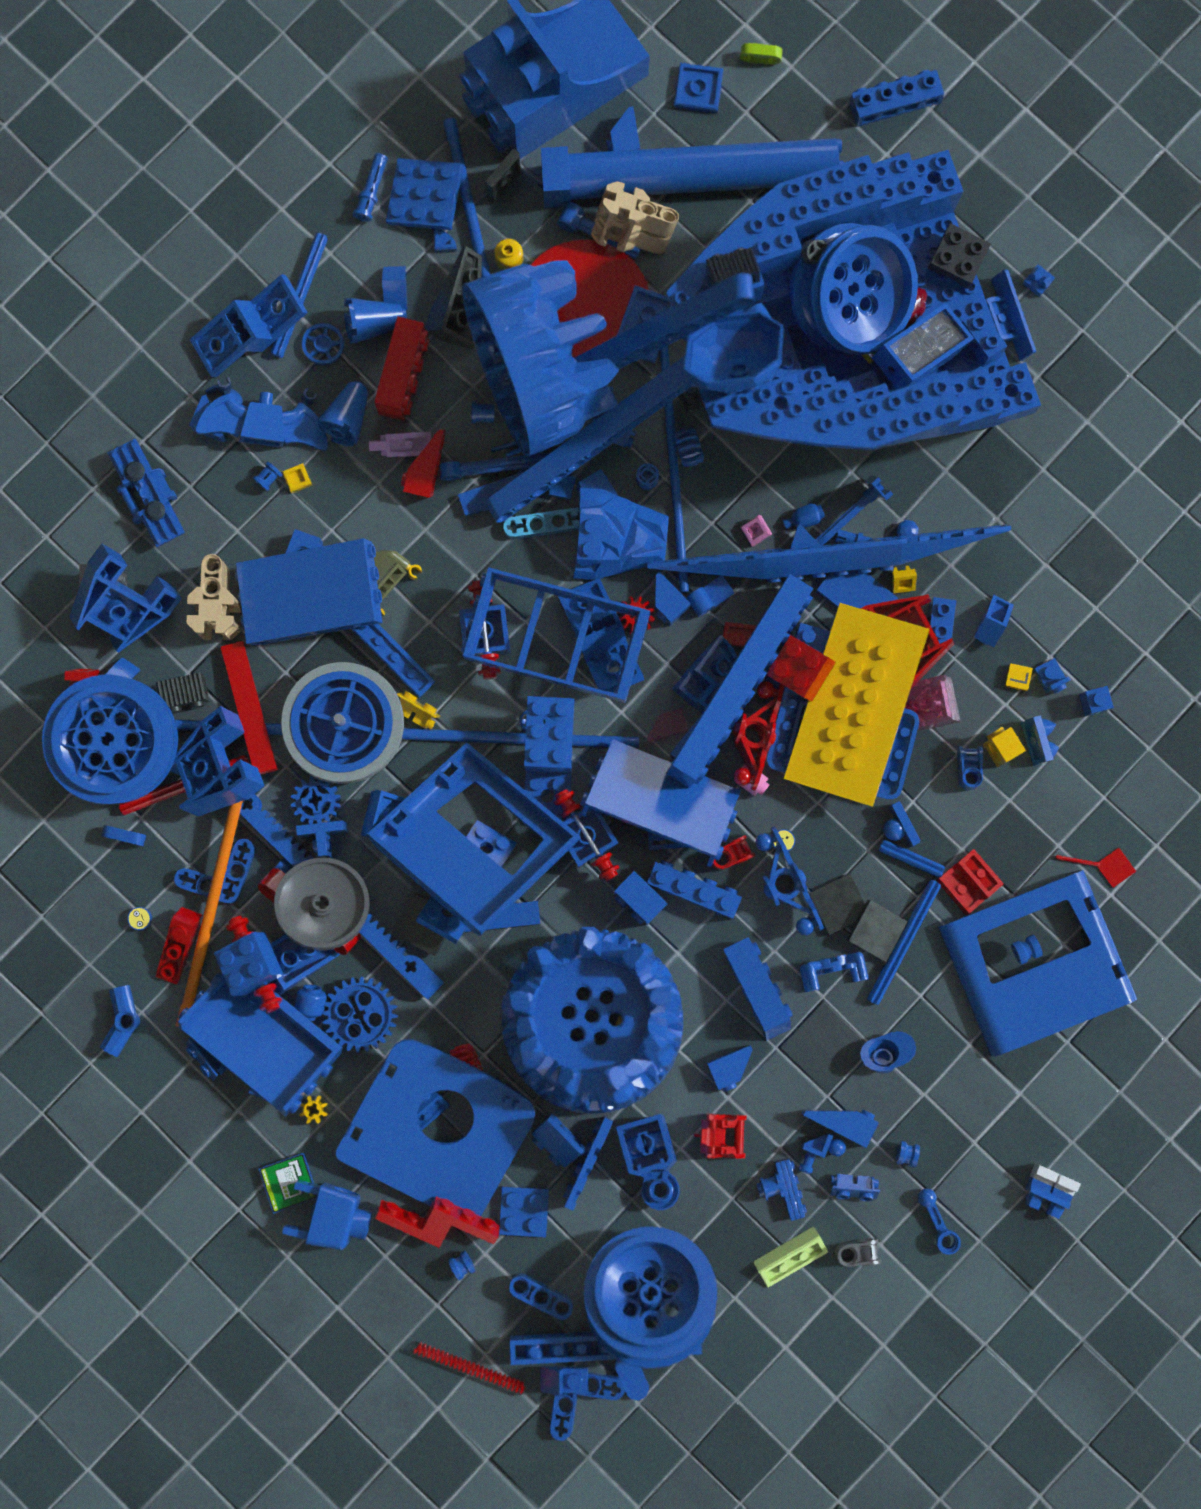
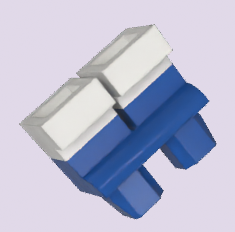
[1025,1163,1081,1219]

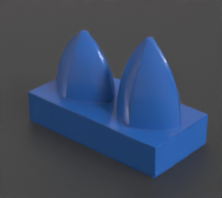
[1020,716,1059,766]

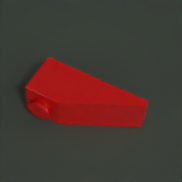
[401,429,446,498]

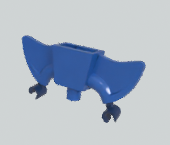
[195,377,328,451]

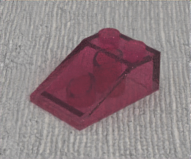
[905,675,960,731]

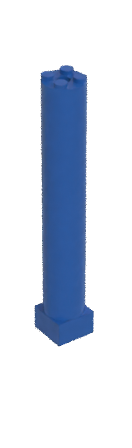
[541,138,843,208]

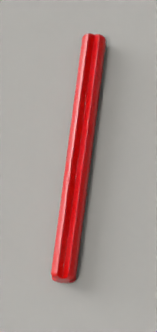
[119,755,250,815]

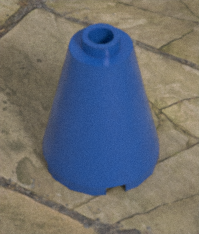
[344,298,407,344]
[316,381,368,447]

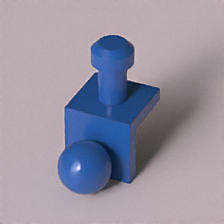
[799,1133,846,1174]

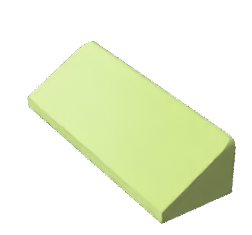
[754,1227,828,1288]

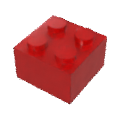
[767,635,836,701]

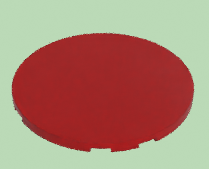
[531,240,649,358]

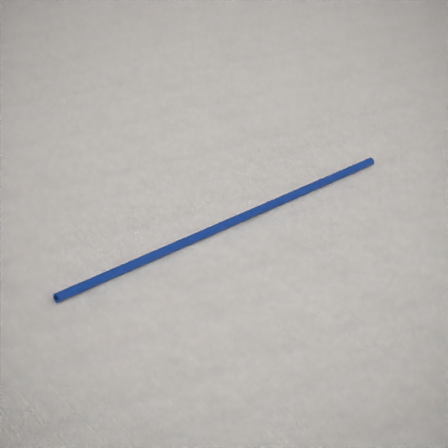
[94,717,639,748]

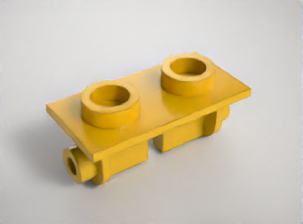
[397,691,441,729]

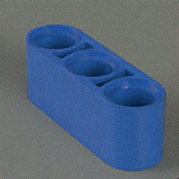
[509,1273,573,1320]

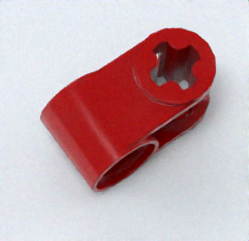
[712,835,756,871]

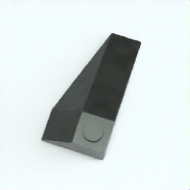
[425,246,482,349]

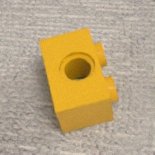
[983,727,1026,767]

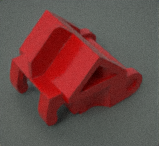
[694,1113,747,1159]

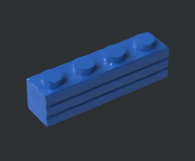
[774,1158,807,1221]

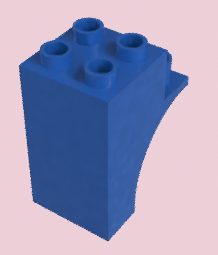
[459,0,650,159]

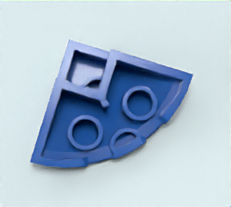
[672,635,743,730]

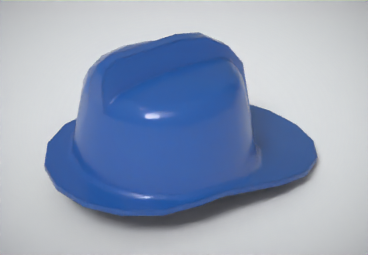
[860,1031,916,1074]

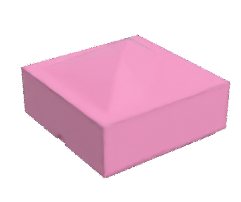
[740,515,772,546]

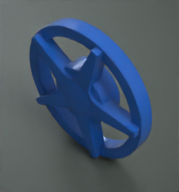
[302,323,344,365]

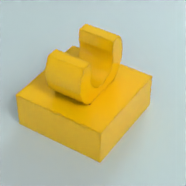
[891,566,917,594]

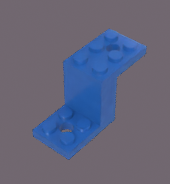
[524,696,575,820]

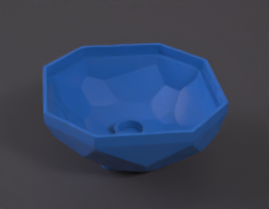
[684,311,784,394]

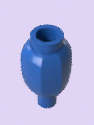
[783,504,825,529]

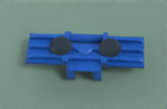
[107,438,185,547]

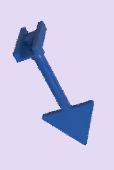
[790,475,893,549]

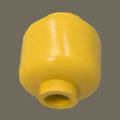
[494,239,523,270]

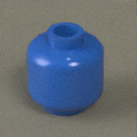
[295,985,327,1021]

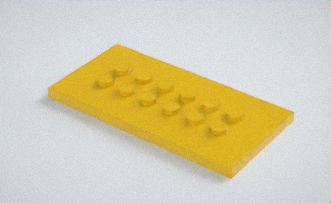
[784,603,929,807]

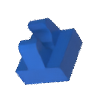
[1022,264,1055,297]

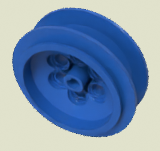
[42,675,178,804]
[584,1227,717,1368]

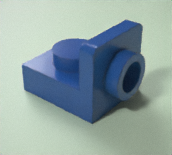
[1033,658,1071,694]

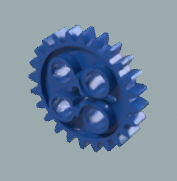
[322,977,398,1053]

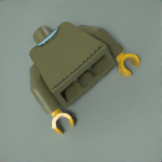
[374,550,422,616]

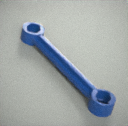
[439,450,554,481]

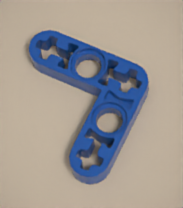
[174,839,256,904]
[550,1372,626,1441]

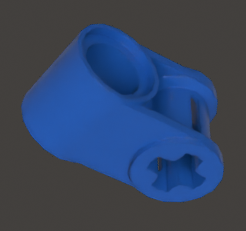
[957,746,983,791]

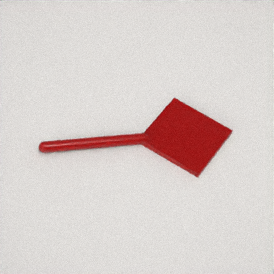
[1055,848,1136,888]

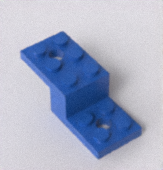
[190,274,308,377]
[558,578,644,693]
[416,820,517,944]

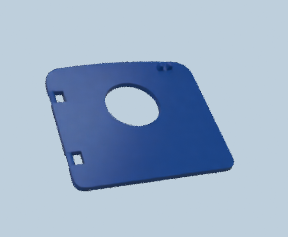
[336,1039,535,1216]

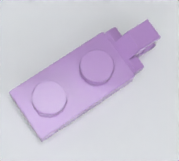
[369,432,431,457]

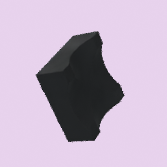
[927,223,991,289]

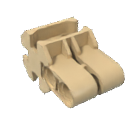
[591,181,679,254]
[187,554,241,640]

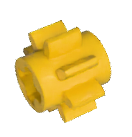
[300,1095,328,1124]

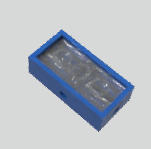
[872,303,974,390]

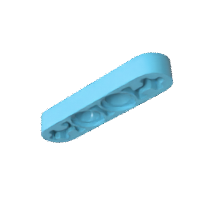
[504,507,580,539]

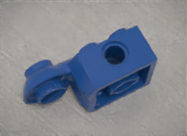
[616,1114,680,1210]

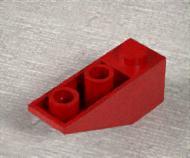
[155,907,203,985]

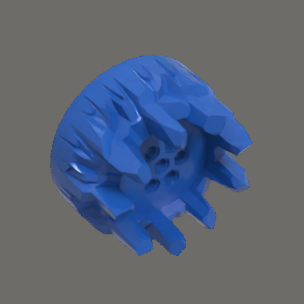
[462,260,619,457]
[501,927,684,1114]

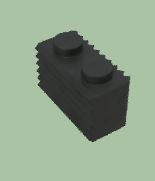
[156,672,210,714]

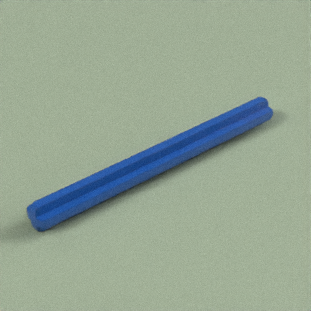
[271,233,327,358]
[867,880,941,1005]

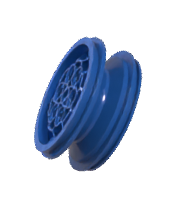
[790,223,918,355]

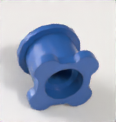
[756,1172,785,1201]

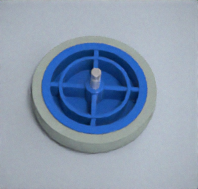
[281,662,404,784]

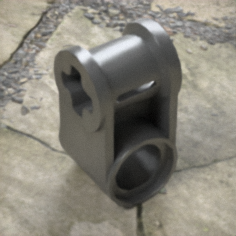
[834,1238,881,1267]

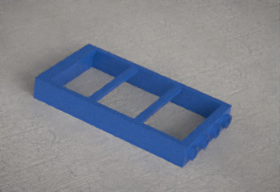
[461,567,650,703]

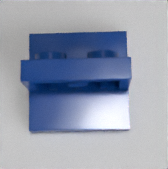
[361,789,406,837]
[296,820,349,858]

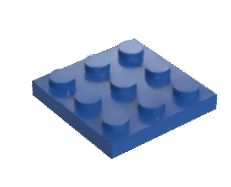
[386,158,463,230]

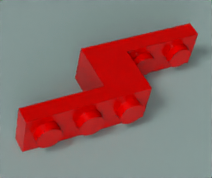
[375,1196,500,1248]

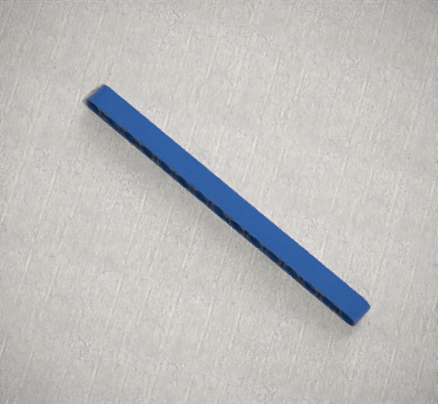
[485,303,771,523]

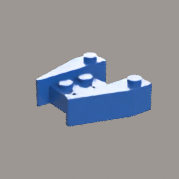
[69,543,182,653]
[170,706,264,817]

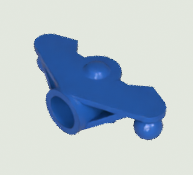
[755,826,824,936]

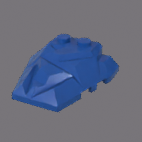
[573,487,669,580]

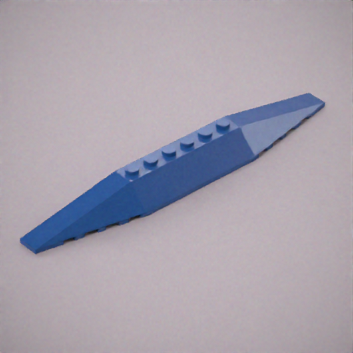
[646,525,1011,583]

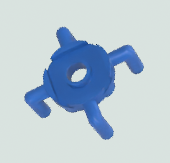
[800,952,869,992]

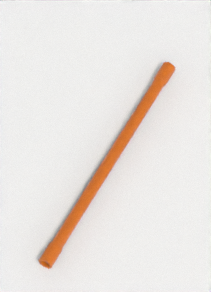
[176,801,243,1027]

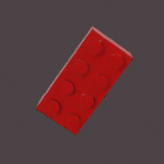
[374,316,430,421]

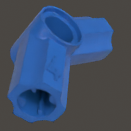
[100,985,140,1057]

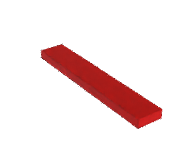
[221,641,278,775]

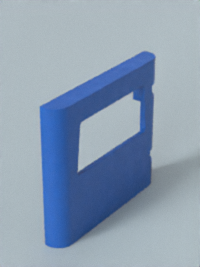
[368,742,580,936]
[938,870,1137,1057]

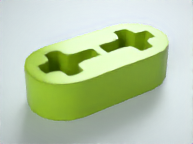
[740,43,782,65]

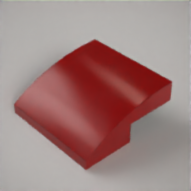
[936,849,1004,916]

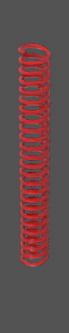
[413,1341,525,1395]

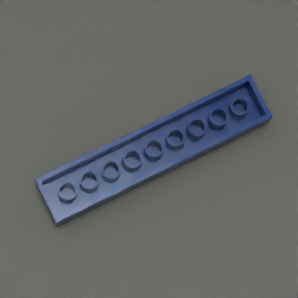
[665,574,813,788]

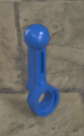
[918,1188,961,1255]

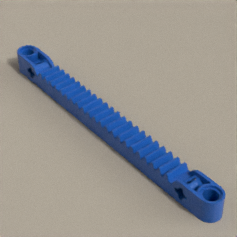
[240,794,444,999]

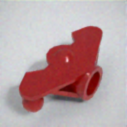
[733,681,784,791]

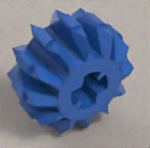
[674,427,704,467]

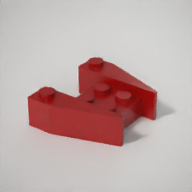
[860,594,954,688]

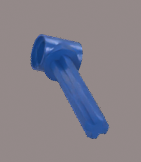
[557,202,641,258]

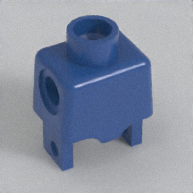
[282,1180,372,1250]

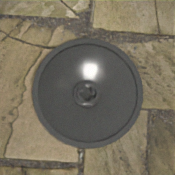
[274,858,369,950]

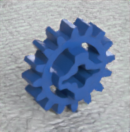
[290,777,341,824]

